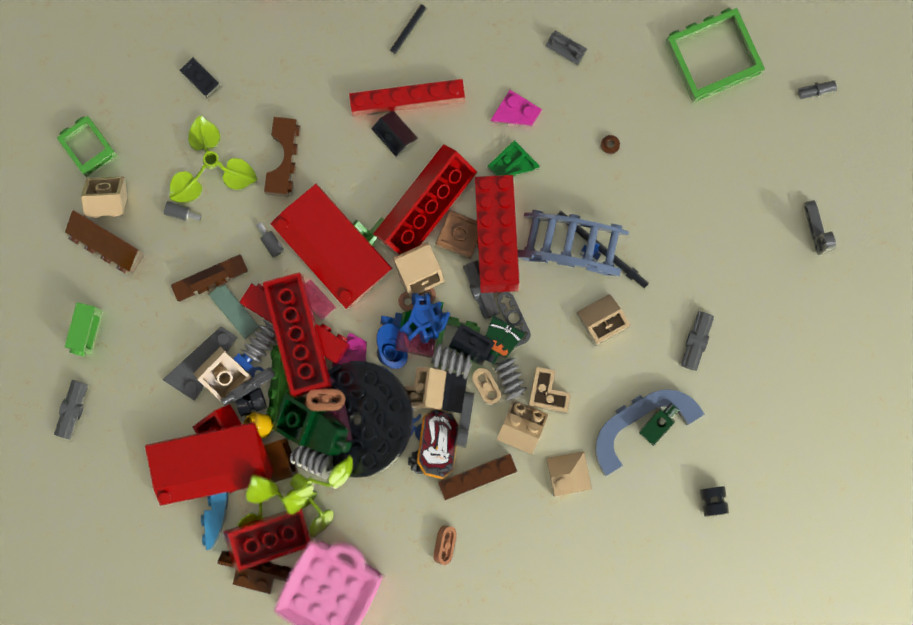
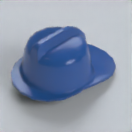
[377,323,408,369]

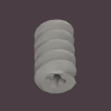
[240,319,276,363]
[430,344,473,379]
[494,358,527,401]
[290,446,333,479]

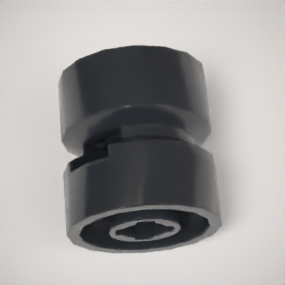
[235,386,267,417]
[700,486,729,517]

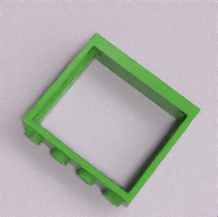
[666,8,765,103]

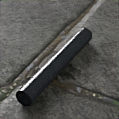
[389,4,427,55]

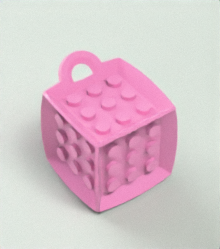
[274,538,385,625]

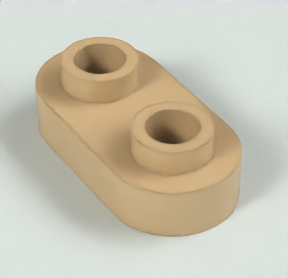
[472,368,501,405]

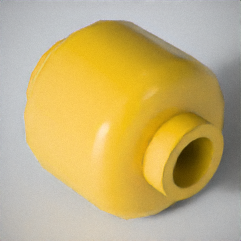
[243,412,273,439]

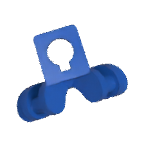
[399,293,450,344]

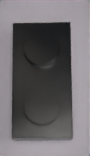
[180,57,220,98]

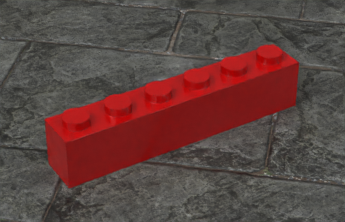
[349,79,465,117]
[239,283,350,365]

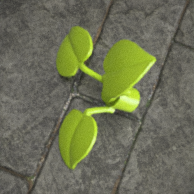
[169,115,257,203]
[281,455,353,538]
[237,476,317,527]

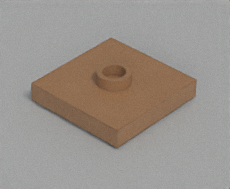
[435,210,478,259]

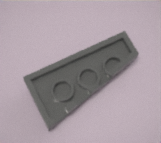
[162,326,238,401]

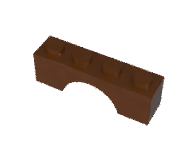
[264,117,301,197]
[438,454,518,500]

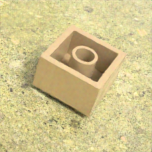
[81,176,128,218]
[193,346,251,401]

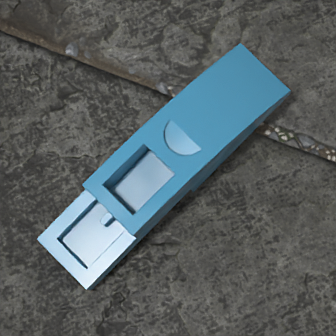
[201,492,228,550]

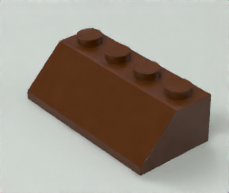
[65,210,145,274]

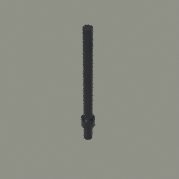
[557,211,649,289]

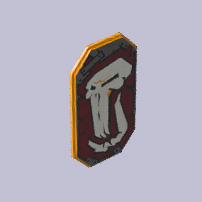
[417,409,459,479]

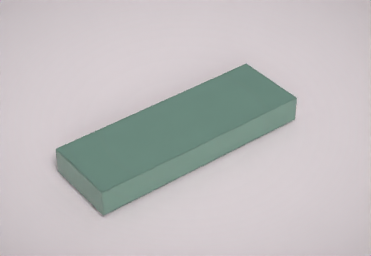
[209,285,259,339]

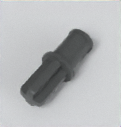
[798,80,837,99]

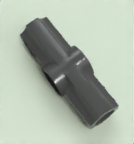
[463,260,500,319]
[681,311,714,371]
[54,380,88,440]

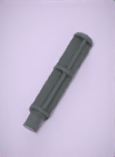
[220,367,275,406]

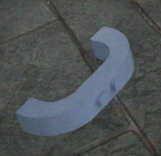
[595,390,705,476]

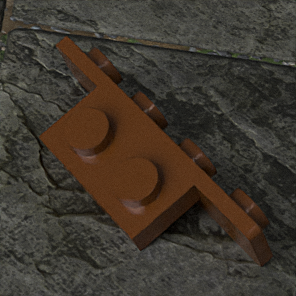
[171,254,248,302]
[217,551,293,594]

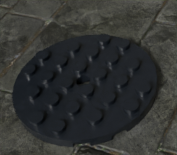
[312,361,413,478]

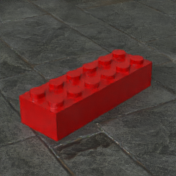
[373,144,478,256]
[475,175,520,293]
[262,272,332,397]

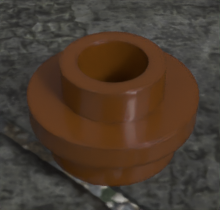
[601,135,620,154]

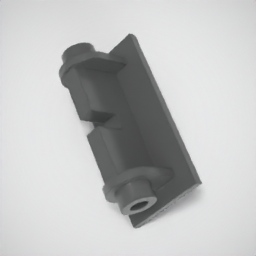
[545,30,587,65]

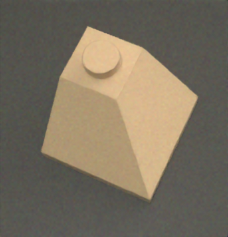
[546,451,592,496]

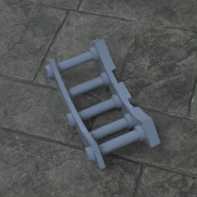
[518,210,629,276]

